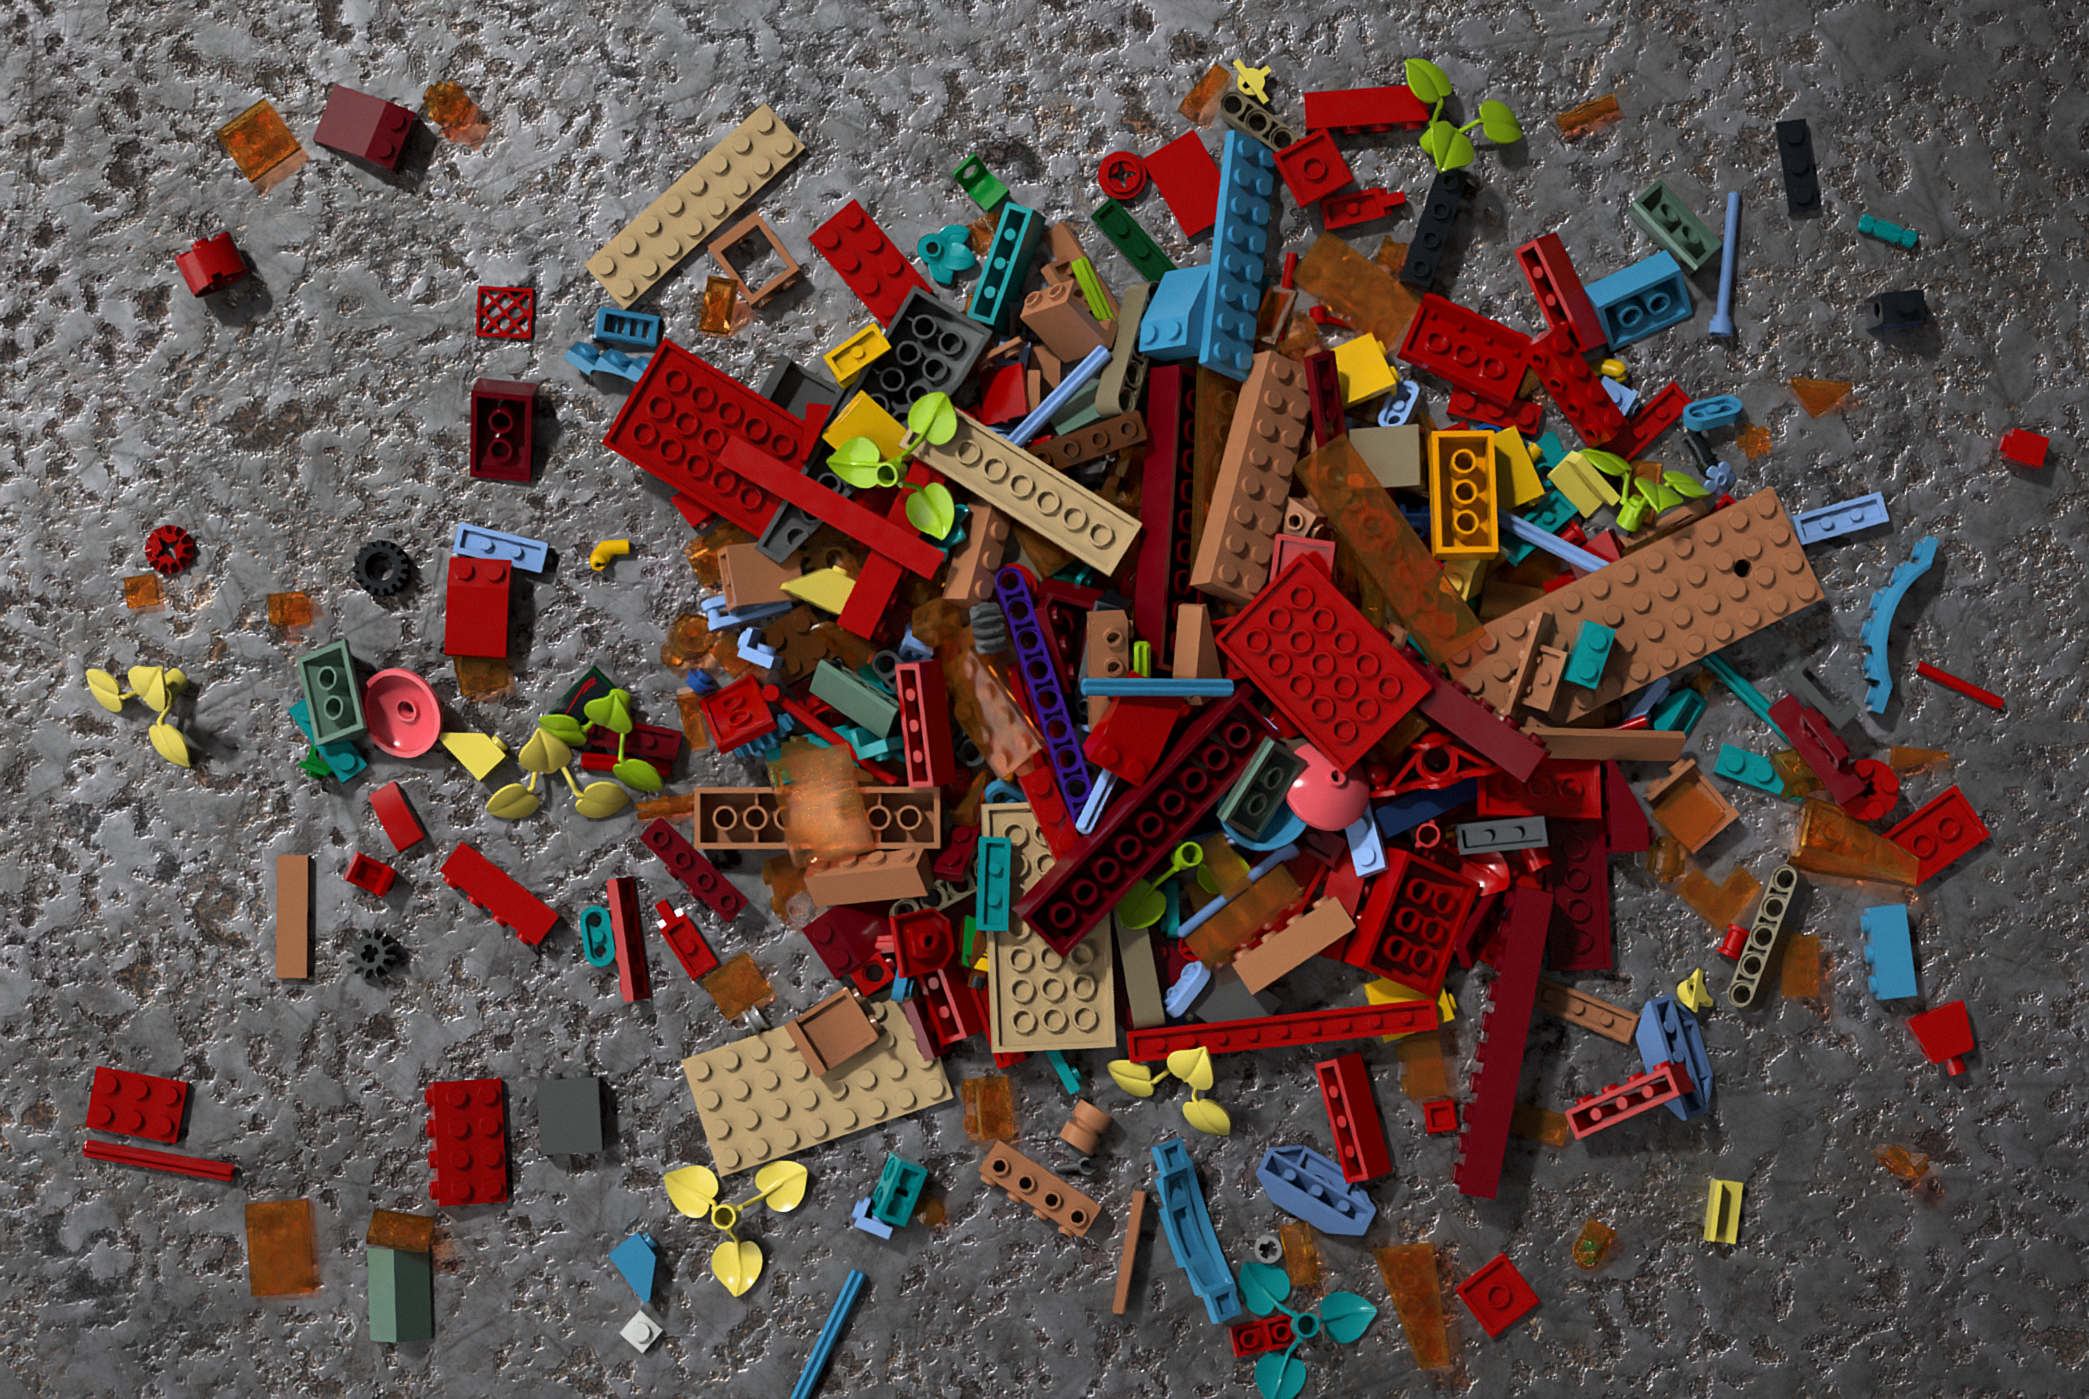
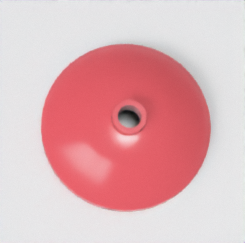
[360,668,443,758]
[1285,742,1370,831]

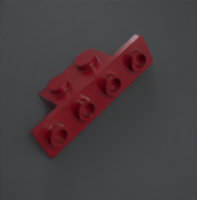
[1767,694,1865,806]
[640,817,749,922]

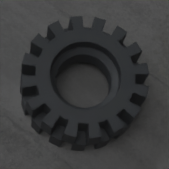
[353,540,411,597]

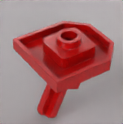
[875,908,955,978]

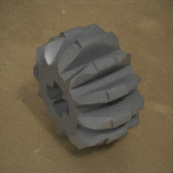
[969,602,1007,655]
[345,928,399,979]

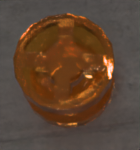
[1374,235,1408,272]

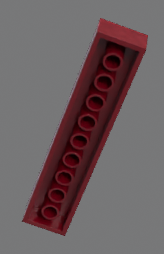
[1130,364,1218,679]
[1011,689,1281,958]
[1450,884,1554,1200]

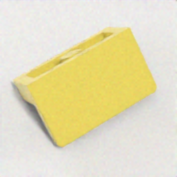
[1547,451,1621,518]
[1703,1178,1743,1244]

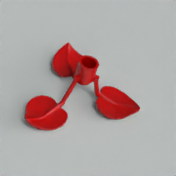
[1373,762,1510,896]

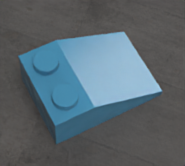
[1139,264,1210,362]

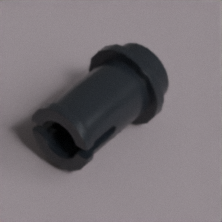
[1683,431,1718,472]

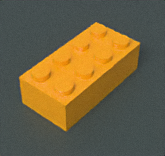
[1428,430,1499,560]

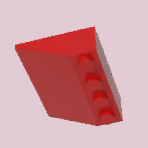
[1344,847,1480,999]

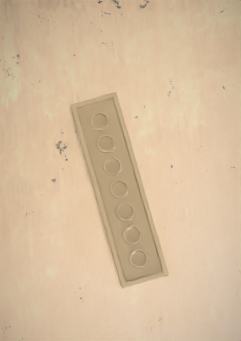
[584,103,806,311]
[898,407,1142,577]

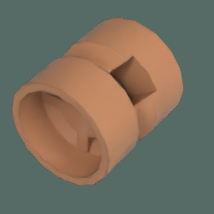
[1059,1099,1114,1156]

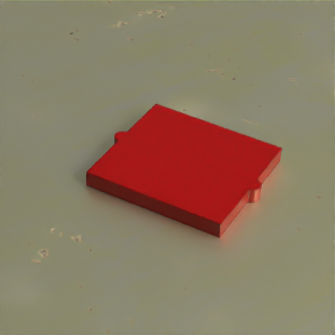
[979,362,1030,427]

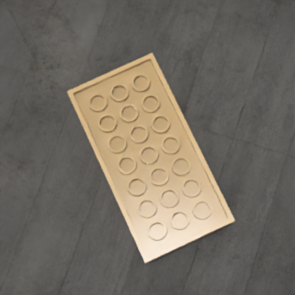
[981,801,1116,1053]
[681,981,954,1177]

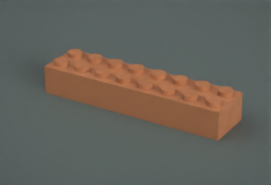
[1189,351,1311,607]
[694,787,944,849]

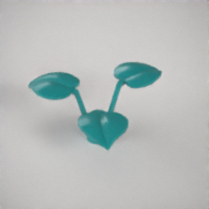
[1239,1262,1377,1399]

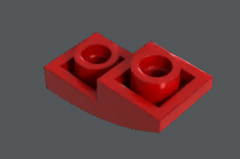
[369,781,426,853]
[1227,1314,1296,1358]

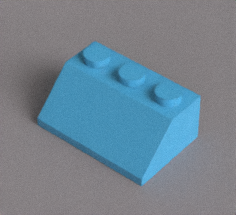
[1583,250,1693,352]

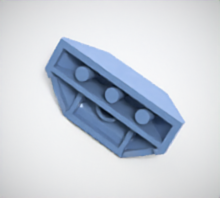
[1635,993,1713,1121]
[1255,1145,1377,1236]

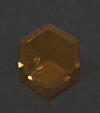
[267,591,311,627]

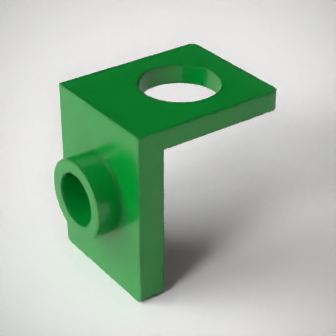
[952,153,1010,213]
[298,744,335,781]

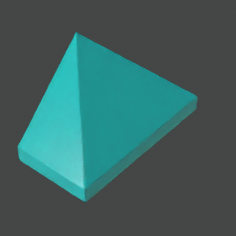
[1651,688,1708,737]

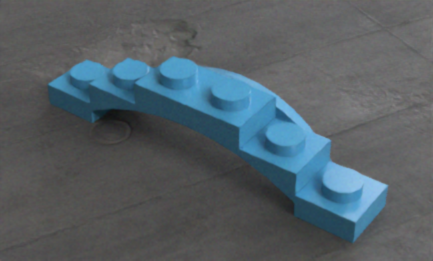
[564,341,651,382]
[1859,536,1939,716]
[1151,1137,1243,1324]

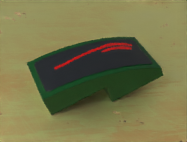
[549,666,617,724]

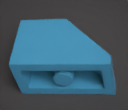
[608,1230,659,1304]

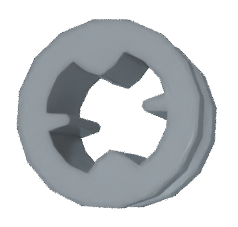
[741,1004,769,1036]
[1254,1235,1282,1264]

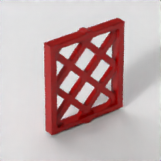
[475,286,534,339]

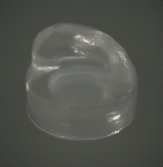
[785,890,817,925]

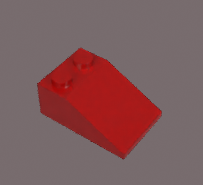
[444,557,515,659]
[1083,669,1185,787]

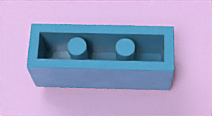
[1860,904,1918,1000]

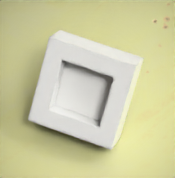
[620,1309,664,1354]

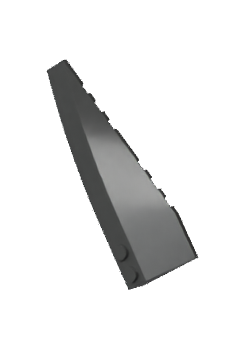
[755,285,993,564]

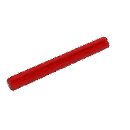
[82,1139,235,1182]

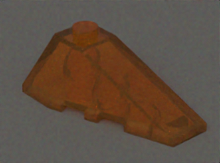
[1786,796,1920,888]

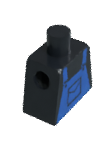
[1863,290,1926,331]

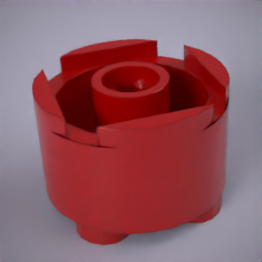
[174,232,248,298]
[1833,759,1899,821]

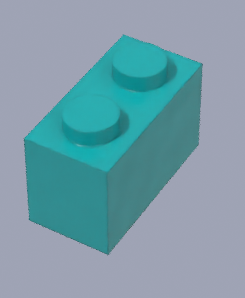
[1563,620,1616,690]

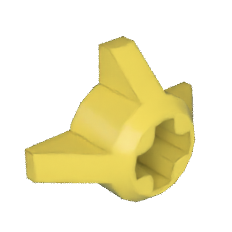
[1233,59,1272,105]
[1677,968,1714,1013]

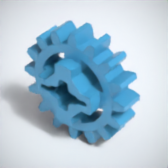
[734,711,795,758]

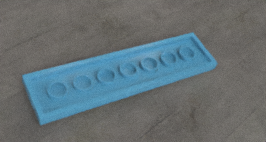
[1199,130,1275,382]

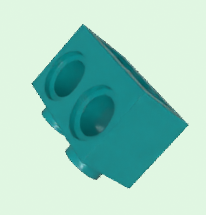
[868,1152,928,1227]

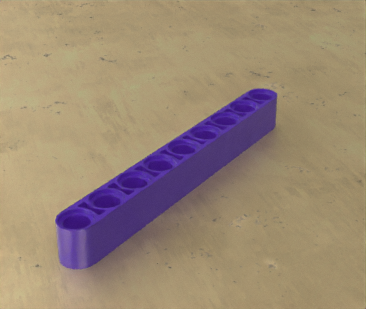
[994,567,1101,828]

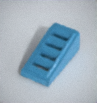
[593,307,660,347]

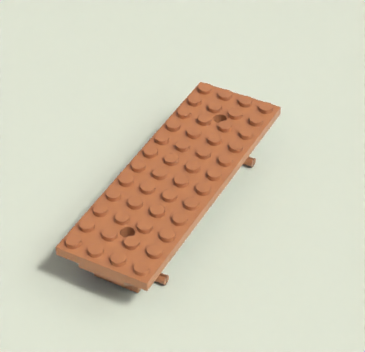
[1437,486,1825,728]

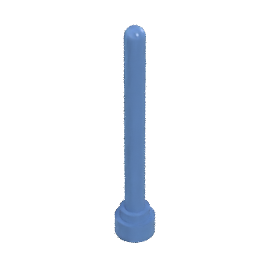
[1709,191,1740,337]
[1177,842,1302,938]

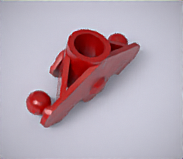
[1365,731,1506,798]

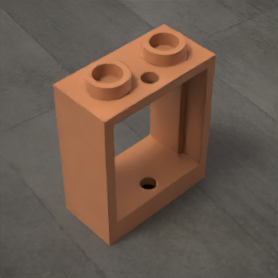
[707,211,801,309]

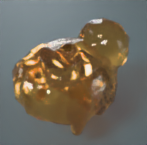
[660,612,717,667]

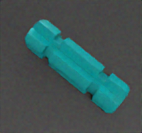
[1857,214,1918,248]

